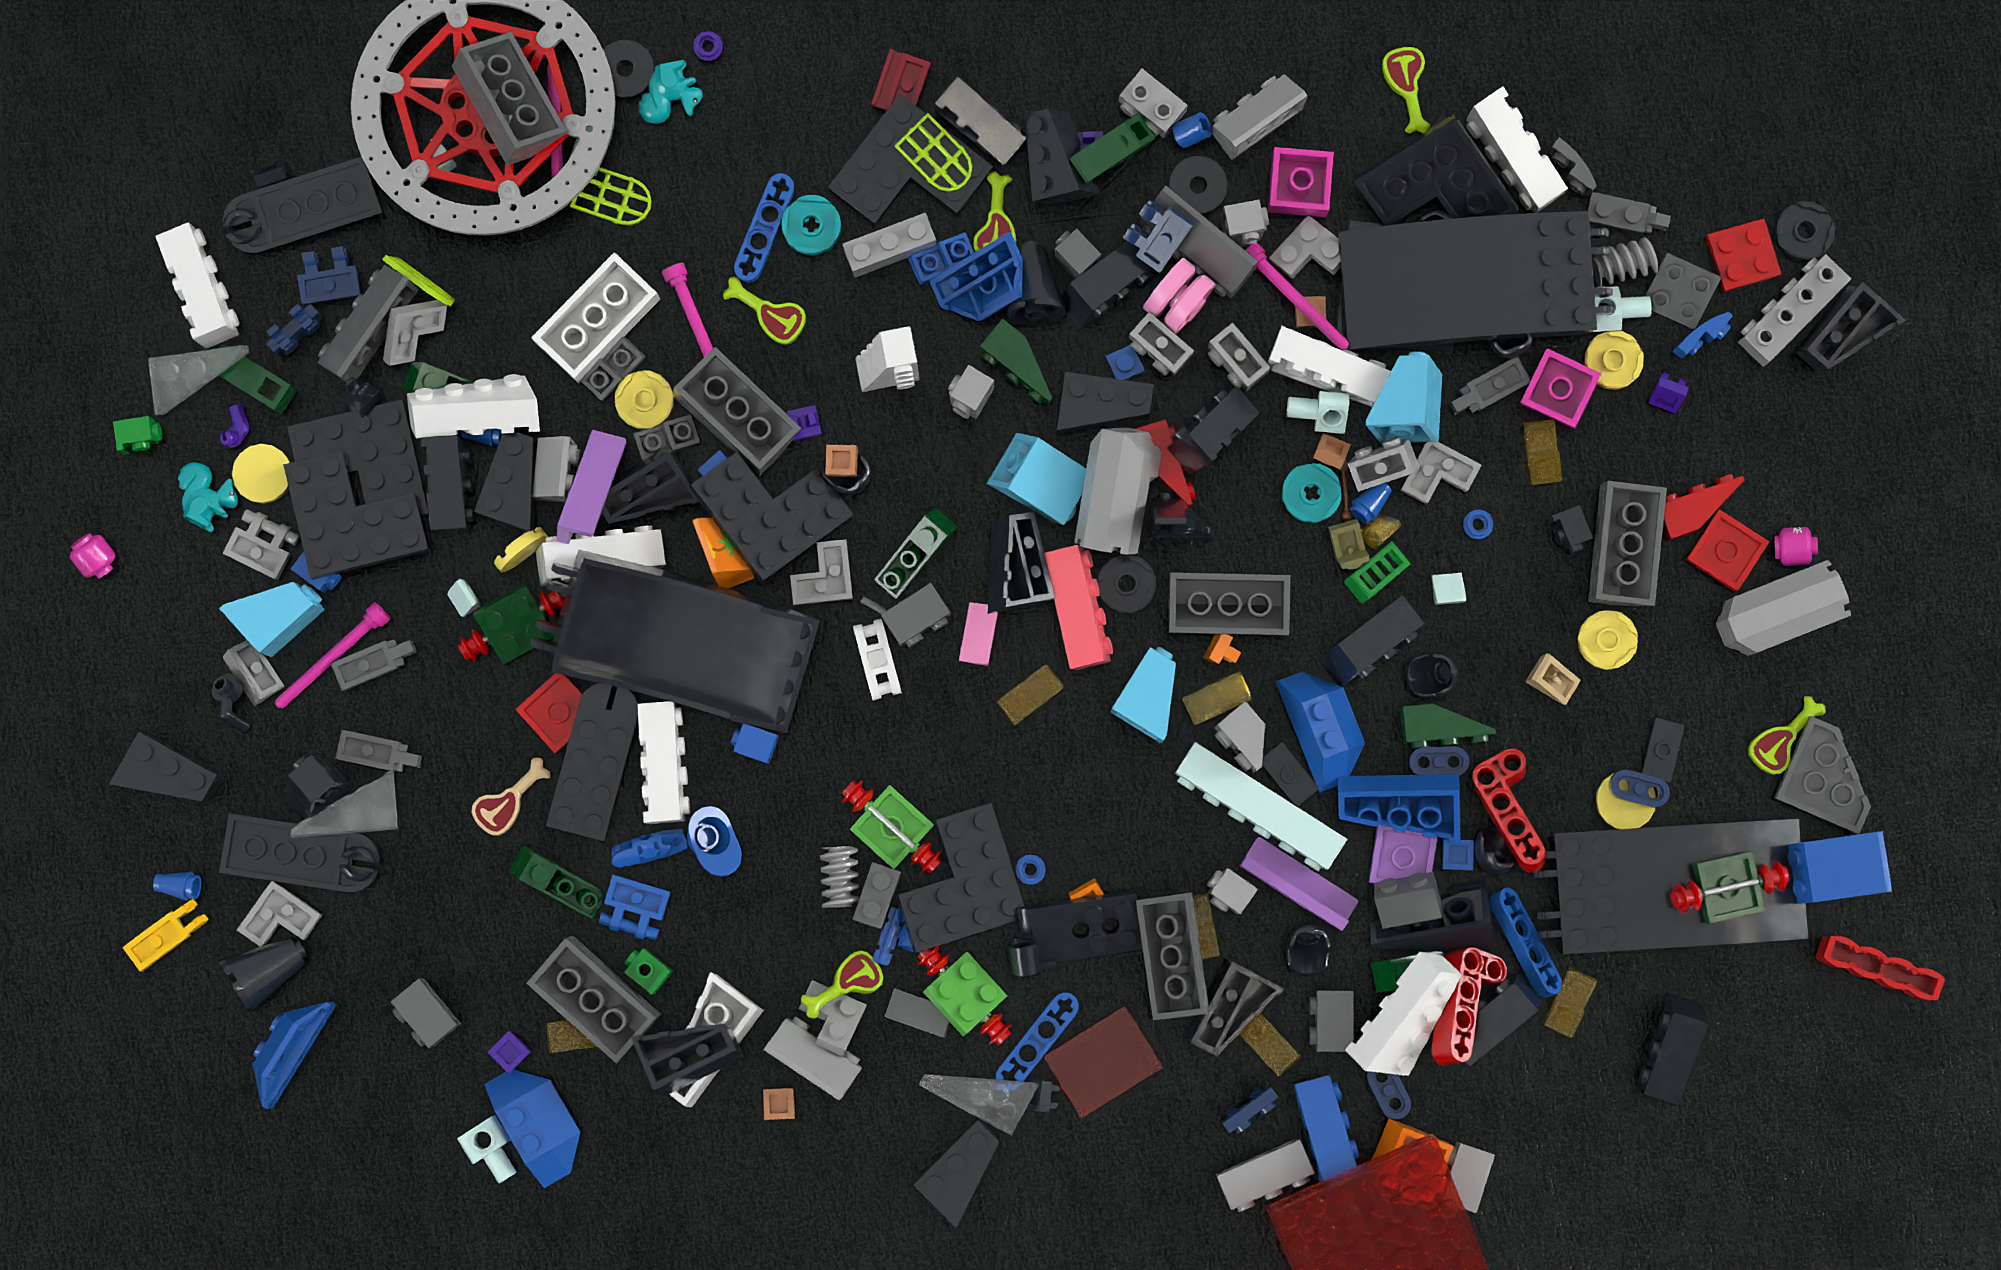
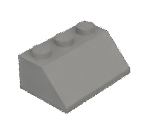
[1212,75,1308,160]
[764,1016,862,1101]

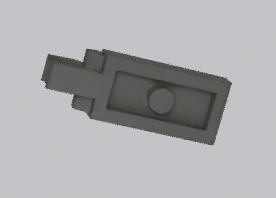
[1587,192,1671,235]
[1449,357,1531,415]
[331,640,417,691]
[335,730,422,772]

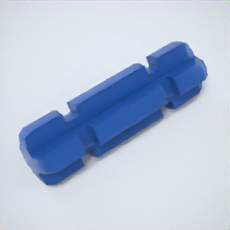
[873,907,904,965]

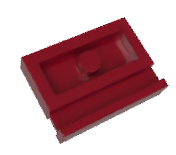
[871,49,931,111]

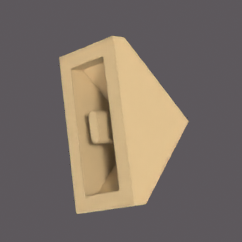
[1525,653,1581,705]

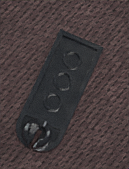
[223,156,383,253]
[546,683,638,841]
[219,813,380,892]

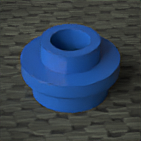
[1463,510,1493,539]
[1016,855,1046,885]

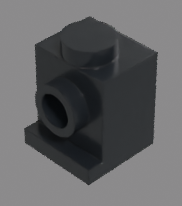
[1548,505,1593,554]

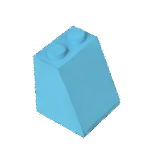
[1366,352,1442,443]
[987,433,1086,525]
[219,582,325,657]
[1111,647,1176,743]

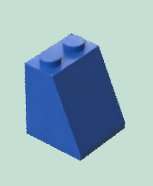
[1788,831,1892,904]

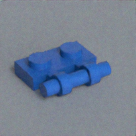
[599,875,671,941]

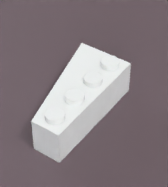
[1267,326,1391,407]

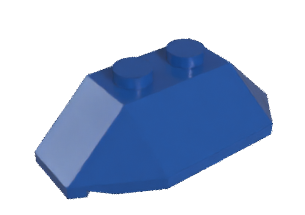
[929,232,1023,321]
[1276,672,1365,793]
[252,1001,337,1109]
[485,1070,581,1188]

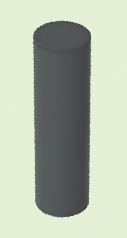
[860,597,887,614]

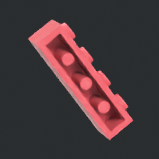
[1044,544,1113,670]

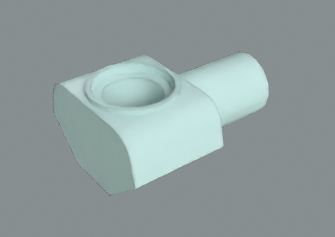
[1593,286,1651,332]
[1286,391,1350,434]
[457,1115,517,1183]

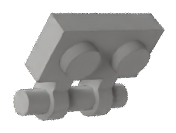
[223,509,300,580]

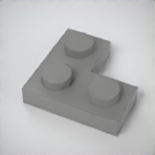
[1269,215,1341,279]
[383,300,447,366]
[1400,442,1481,504]
[790,539,853,606]
[237,881,322,947]
[799,980,866,1057]

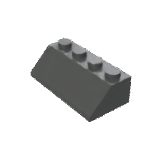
[452,32,567,165]
[1141,186,1258,299]
[317,265,419,383]
[674,347,801,477]
[1588,481,1667,607]
[1168,573,1290,635]
[1136,893,1209,1020]
[527,935,662,1063]

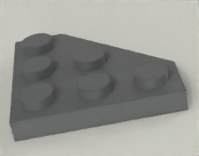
[1774,716,1871,834]

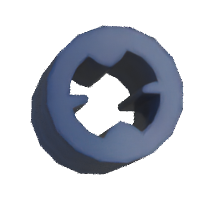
[1173,112,1212,148]

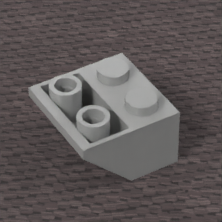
[532,436,581,503]
[1214,701,1265,773]

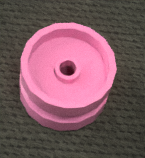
[1143,258,1216,334]

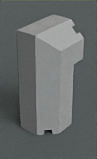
[1074,428,1161,554]
[1716,560,1851,656]

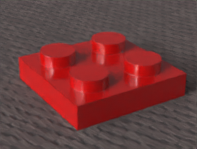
[1706,219,1781,292]
[1686,509,1769,592]
[515,673,582,754]

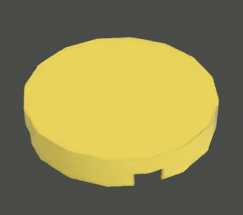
[1584,330,1644,390]
[615,371,674,430]
[232,444,291,504]
[494,527,548,573]
[1577,610,1638,670]
[1596,773,1656,829]

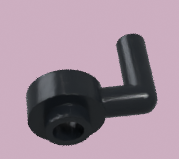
[212,673,250,733]

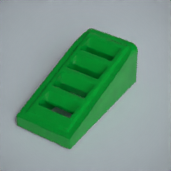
[1344,541,1411,603]

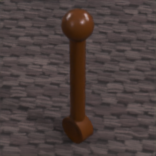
[1337,461,1353,522]

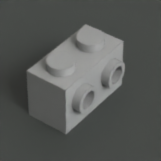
[1119,69,1188,138]
[1221,200,1269,248]
[1129,312,1194,377]
[1208,323,1271,392]
[948,365,994,419]
[1348,437,1419,492]
[1207,868,1258,914]

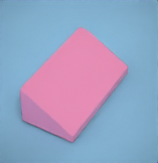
[959,602,998,666]

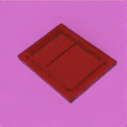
[1043,1006,1163,1118]

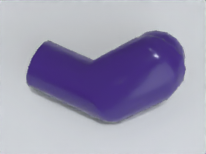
[220,404,249,448]

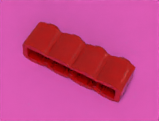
[1815,936,1945,1000]

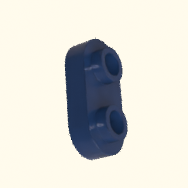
[1408,747,1469,776]
[1609,770,1670,808]
[1366,1071,1411,1119]

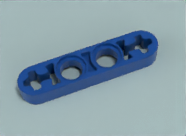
[734,173,795,283]
[1490,888,1562,998]
[996,992,1079,1091]

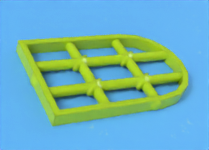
[894,113,972,192]
[570,167,652,226]
[383,255,455,306]

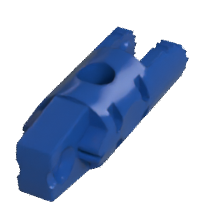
[611,828,688,868]

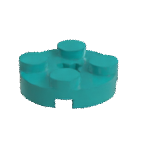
[782,195,841,255]
[1282,463,1341,524]

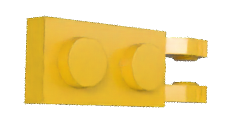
[123,899,209,972]

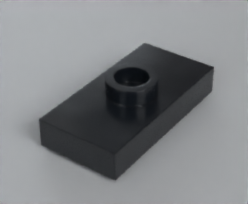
[1641,718,1685,783]
[1262,742,1319,807]

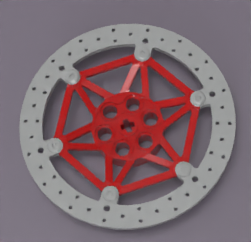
[351,0,615,235]

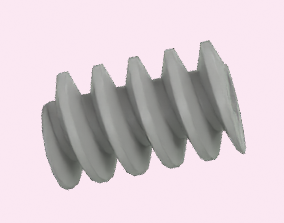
[1592,238,1658,287]
[820,846,860,908]

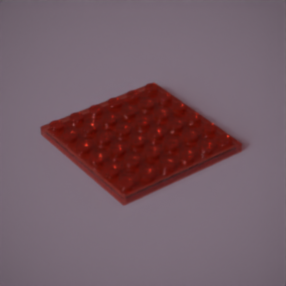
[1266,1133,1489,1270]

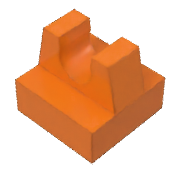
[1202,634,1241,664]

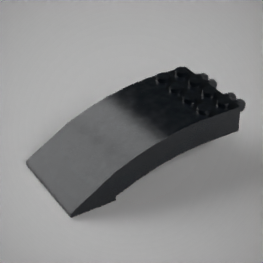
[1338,211,1614,350]
[530,549,820,733]
[1532,819,1808,954]

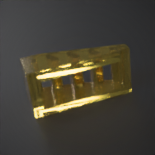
[1361,515,1401,550]

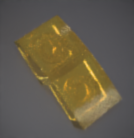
[1524,419,1562,485]
[997,664,1065,725]
[1182,671,1252,725]
[1193,893,1220,959]
[1544,967,1597,1038]
[1239,1013,1301,1077]
[545,1020,597,1053]

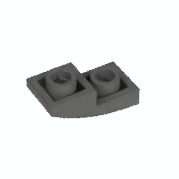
[1548,137,1597,196]
[580,337,646,401]
[632,414,700,462]
[885,988,951,1038]

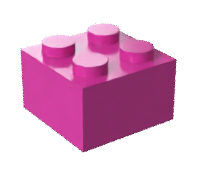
[1267,147,1334,217]
[1521,349,1601,429]

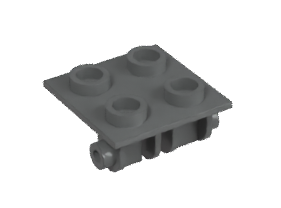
[1646,253,1721,330]

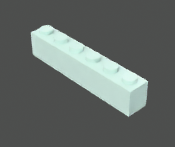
[1175,742,1347,872]

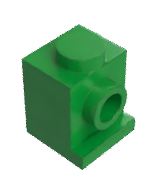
[113,416,162,455]
[624,949,673,995]

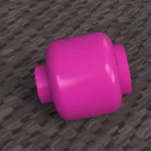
[1775,527,1818,566]
[70,533,115,578]

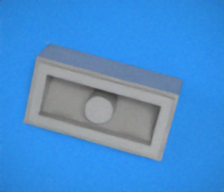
[223,640,284,706]

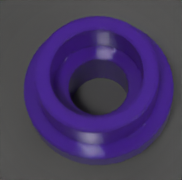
[693,31,723,61]

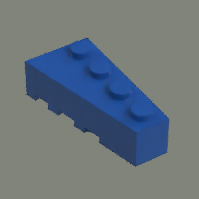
[1338,774,1460,844]
[1294,1075,1368,1211]

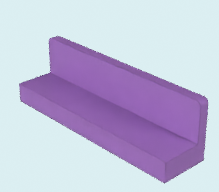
[557,430,626,544]
[1239,837,1358,931]

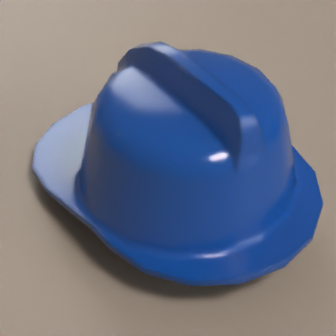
[687,806,742,876]

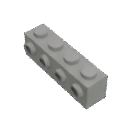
[1738,254,1851,367]

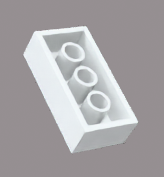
[531,253,660,384]

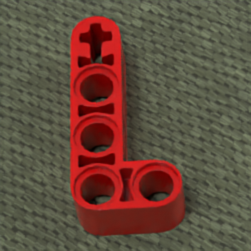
[1472,749,1545,872]
[1432,947,1507,1065]

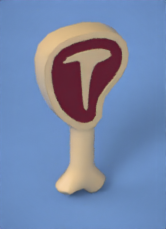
[472,758,551,836]

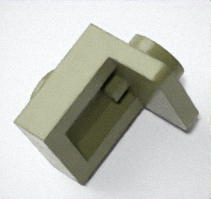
[1328,519,1370,569]

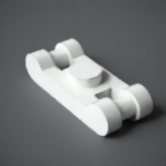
[853,619,902,700]

